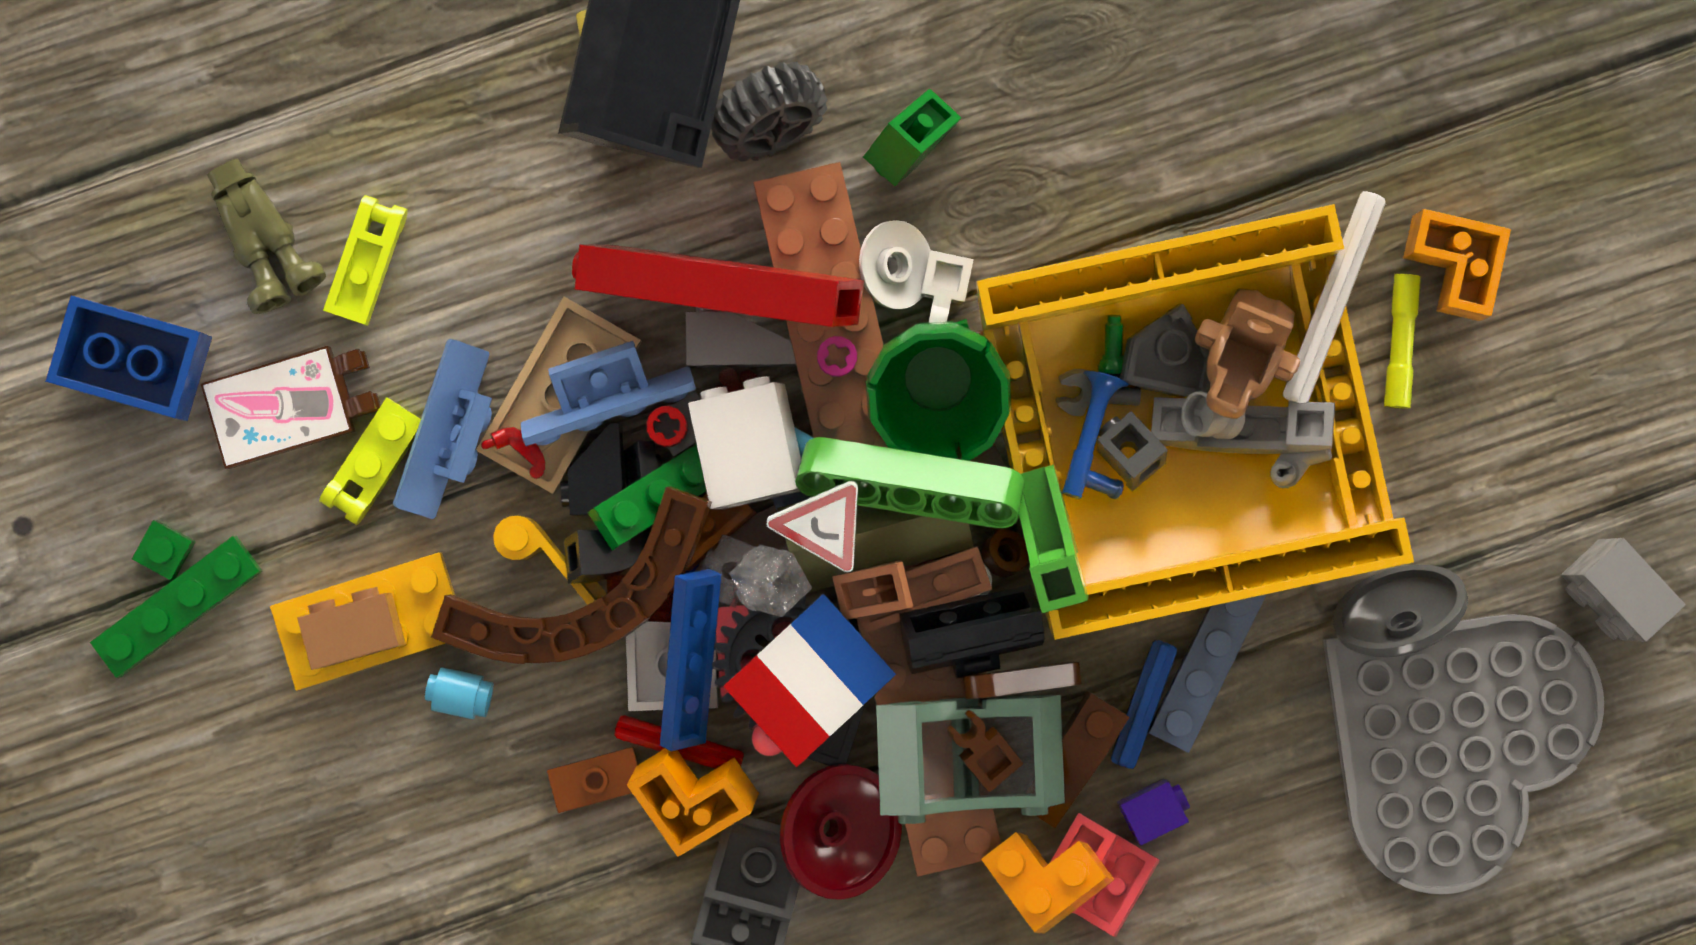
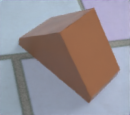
[832,560,913,620]

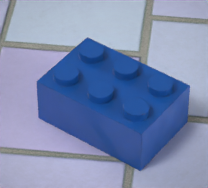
[45,295,212,421]

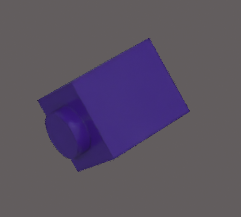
[1117,778,1190,846]

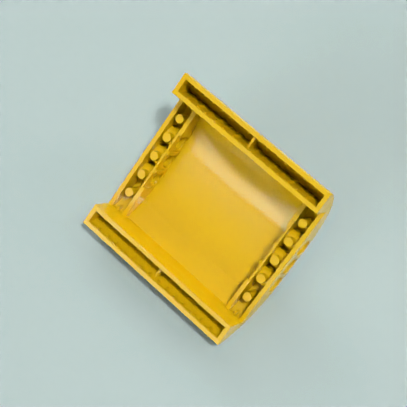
[976,204,1414,640]

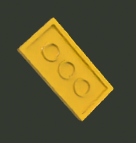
[270,552,455,691]

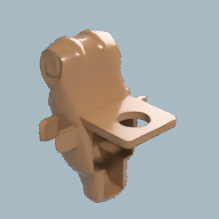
[1195,288,1300,419]

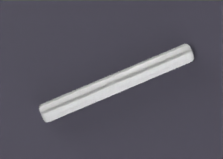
[1283,191,1386,403]

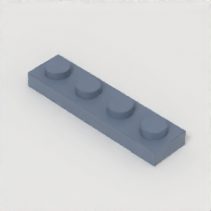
[1148,594,1267,753]

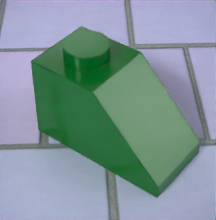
[863,88,962,186]

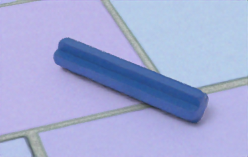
[1111,640,1177,769]

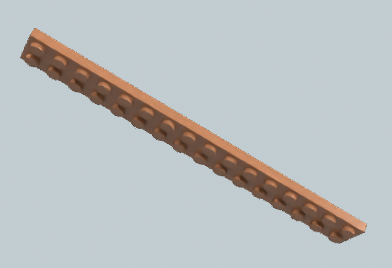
[753,162,1001,877]

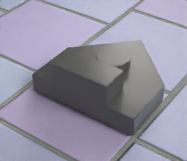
[1119,304,1211,397]

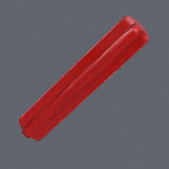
[614,715,744,769]

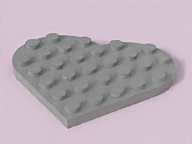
[1323,614,1604,894]

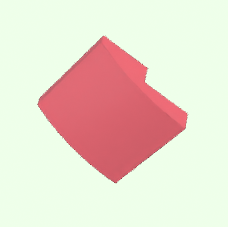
[1050,813,1160,937]

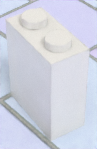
[688,376,801,510]

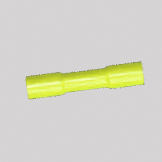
[1384,274,1421,409]

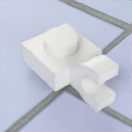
[921,250,974,323]

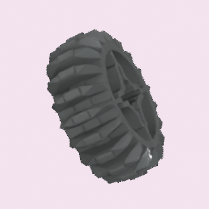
[711,62,828,162]

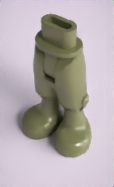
[207,159,326,314]

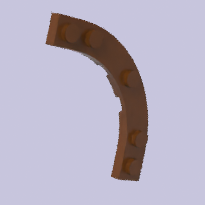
[431,486,712,664]

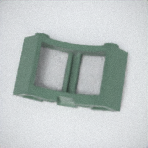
[876,695,1065,824]

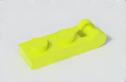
[323,195,408,326]
[319,397,421,525]

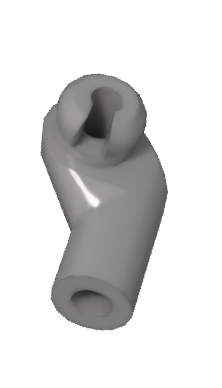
[1270,449,1332,488]

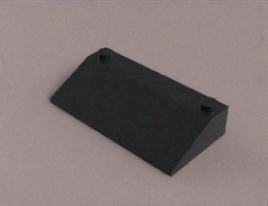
[558,0,740,168]

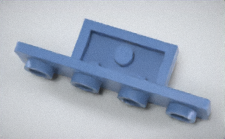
[393,339,492,519]
[521,341,696,446]

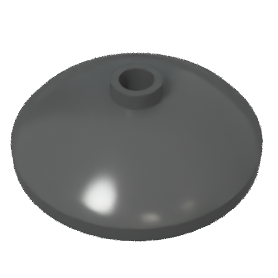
[1333,565,1468,658]

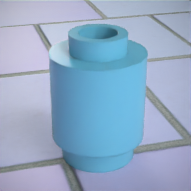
[425,667,494,719]

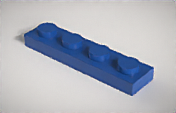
[660,569,722,751]

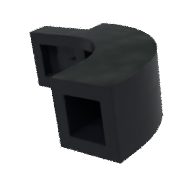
[564,441,662,584]

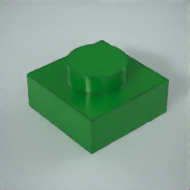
[132,520,196,580]

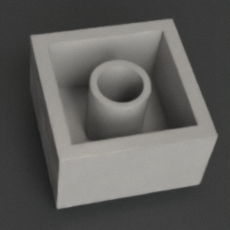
[1561,538,1686,642]

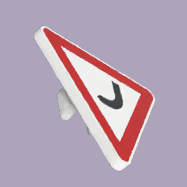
[767,481,858,572]

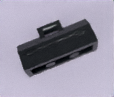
[899,585,1045,679]

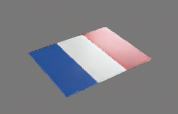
[723,594,896,768]

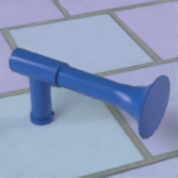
[1062,370,1128,499]

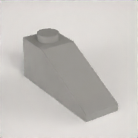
[686,307,797,368]

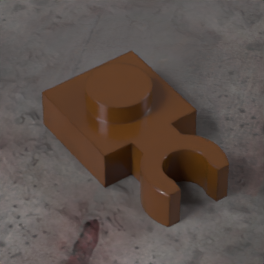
[947,710,1024,793]

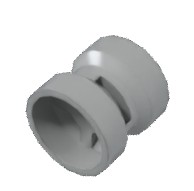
[1181,391,1245,439]

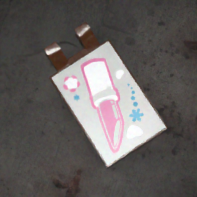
[201,346,381,469]

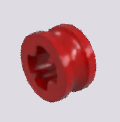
[647,406,688,447]

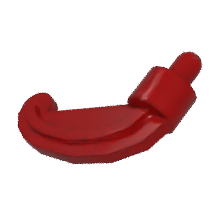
[481,427,545,479]

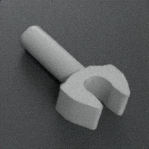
[1056,369,1141,416]

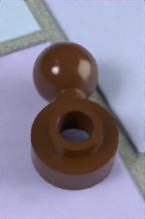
[981,525,1029,577]

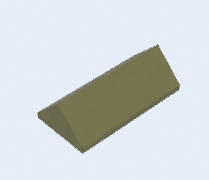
[777,500,974,593]

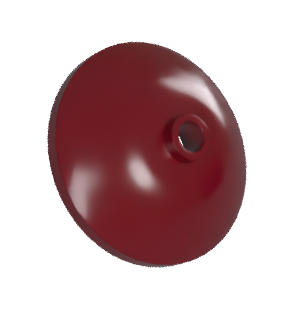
[780,764,902,900]

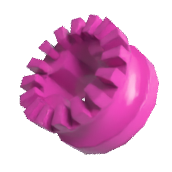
[817,336,857,377]

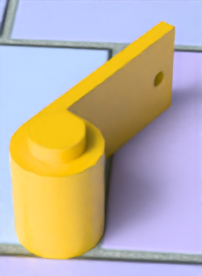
[493,515,607,605]

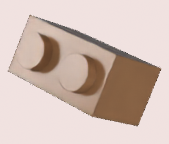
[297,587,406,670]

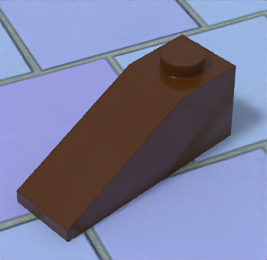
[1023,691,1130,828]

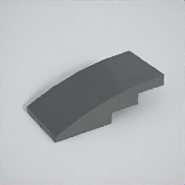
[691,816,800,945]

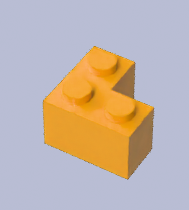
[1403,209,1511,321]
[627,748,759,857]
[981,832,1115,934]

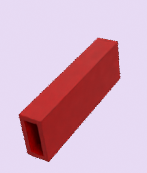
[572,244,864,327]

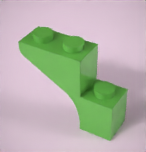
[1019,464,1089,613]

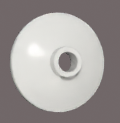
[859,220,930,309]

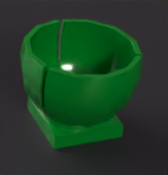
[865,319,1011,461]

